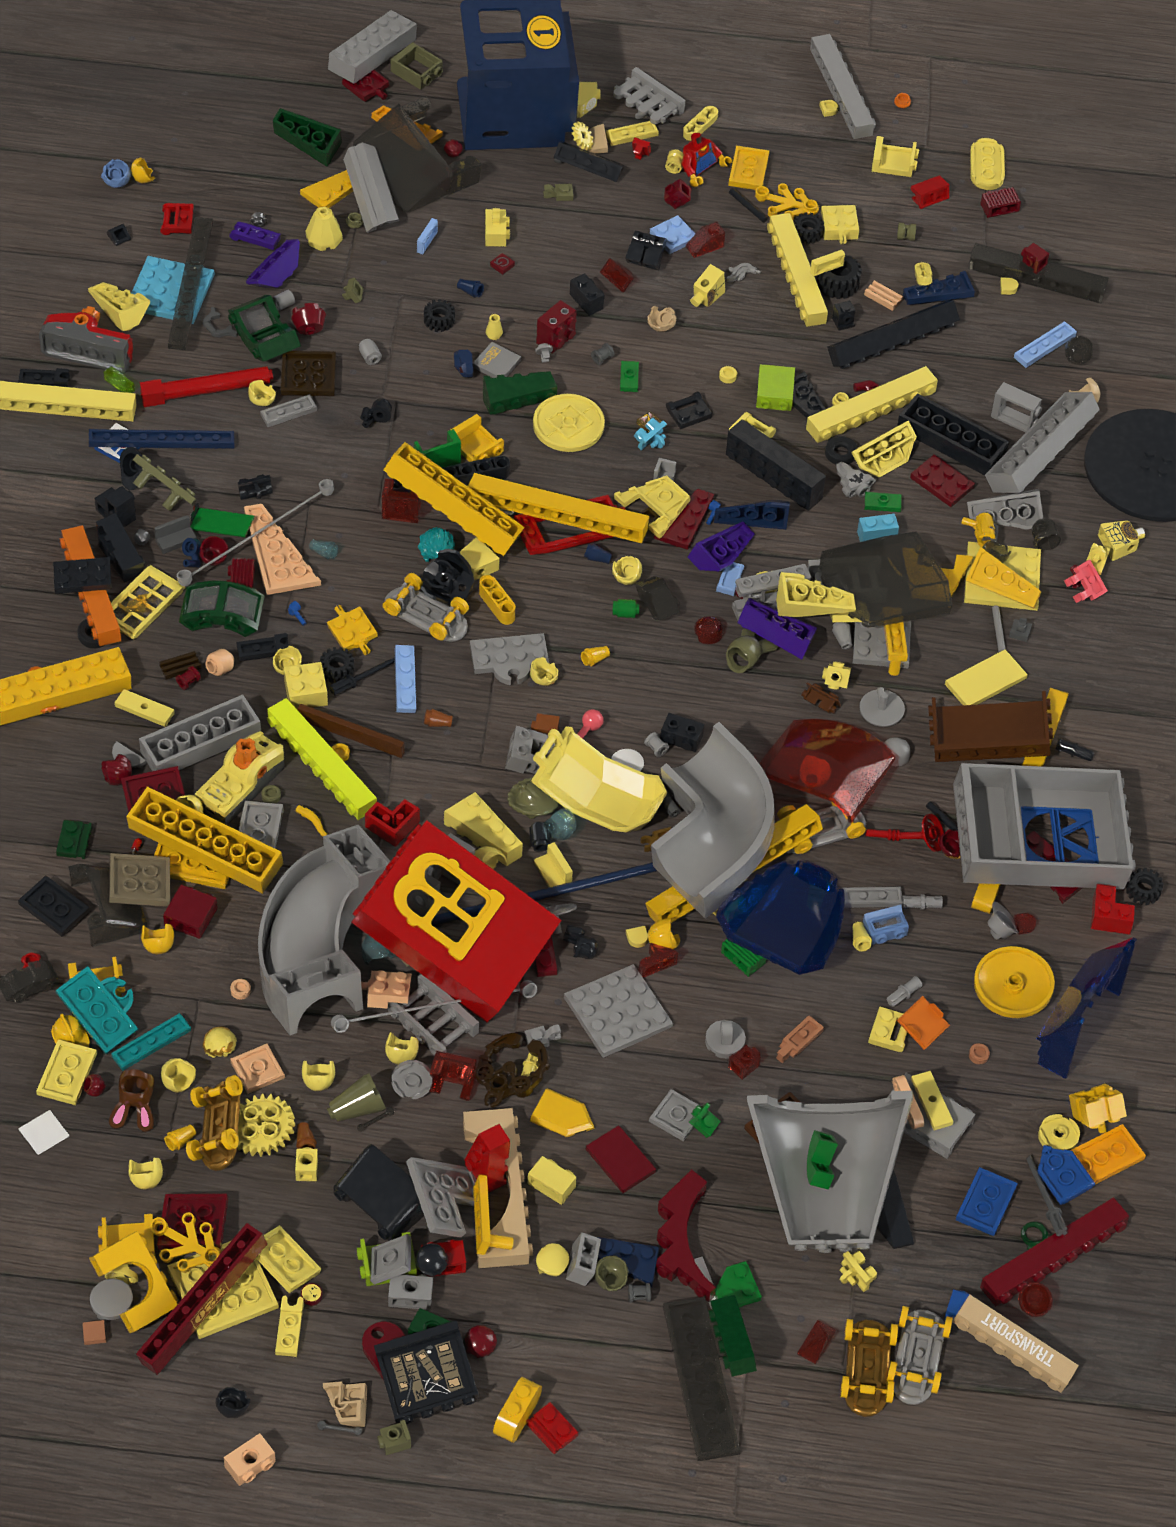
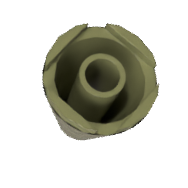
[327,1073,386,1122]

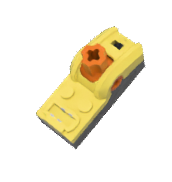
[195,731,284,825]

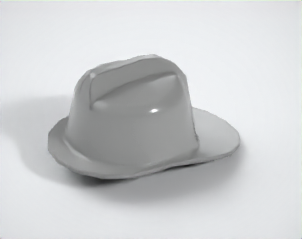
[988,902,1018,940]

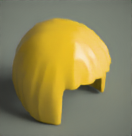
[648,918,680,952]
[141,924,174,955]

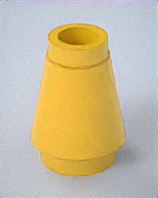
[581,646,610,666]
[164,1124,196,1151]

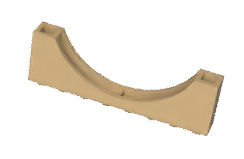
[463,1108,533,1268]

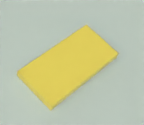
[945,650,1028,705]

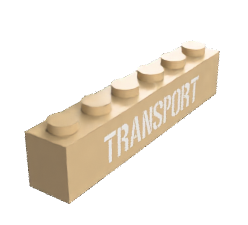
[952,1295,1079,1393]

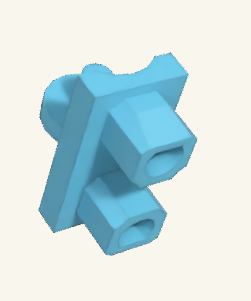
[634,418,667,450]

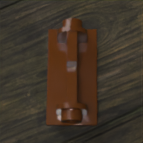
[801,682,841,714]

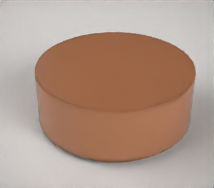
[969,1043,990,1064]

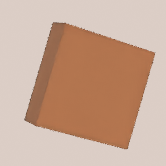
[83,1320,106,1345]

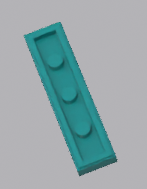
[111,1013,191,1071]

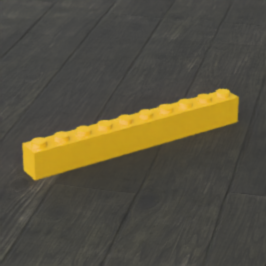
[468,473,649,543]
[645,804,823,923]

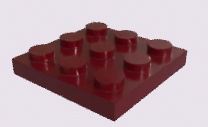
[157,1194,228,1250]

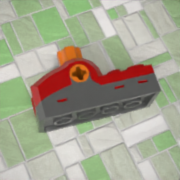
[39,306,133,374]

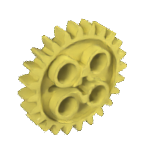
[237,1094,296,1157]

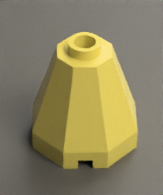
[306,207,343,251]

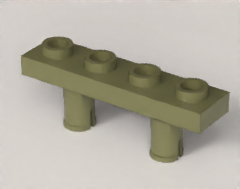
[133,454,197,512]

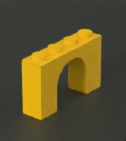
[89,1231,178,1333]

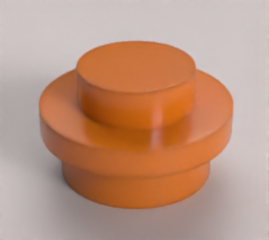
[894,93,911,108]

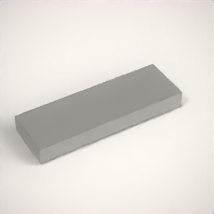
[260,395,317,427]
[842,887,903,908]

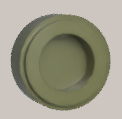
[261,785,281,804]

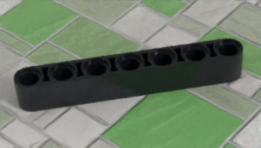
[389,456,510,501]

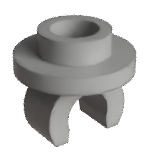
[535,343,553,363]

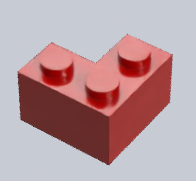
[365,799,420,847]
[1091,884,1135,934]

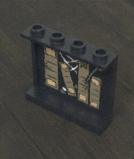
[374,1320,479,1424]

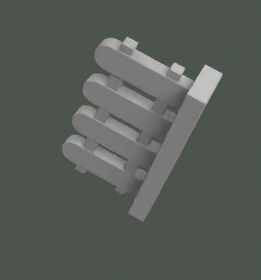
[613,67,685,124]

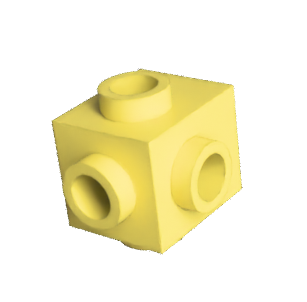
[822,661,851,690]

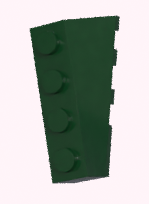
[483,371,557,415]

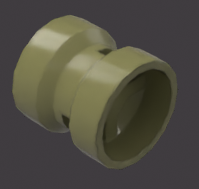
[897,223,916,241]

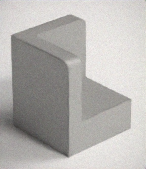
[653,458,676,480]

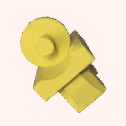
[1086,543,1111,575]
[840,1251,877,1292]

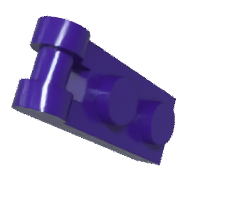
[229,222,281,250]

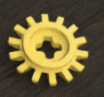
[571,121,593,151]

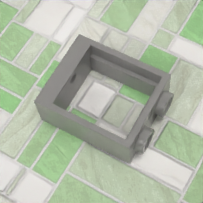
[991,382,1042,433]

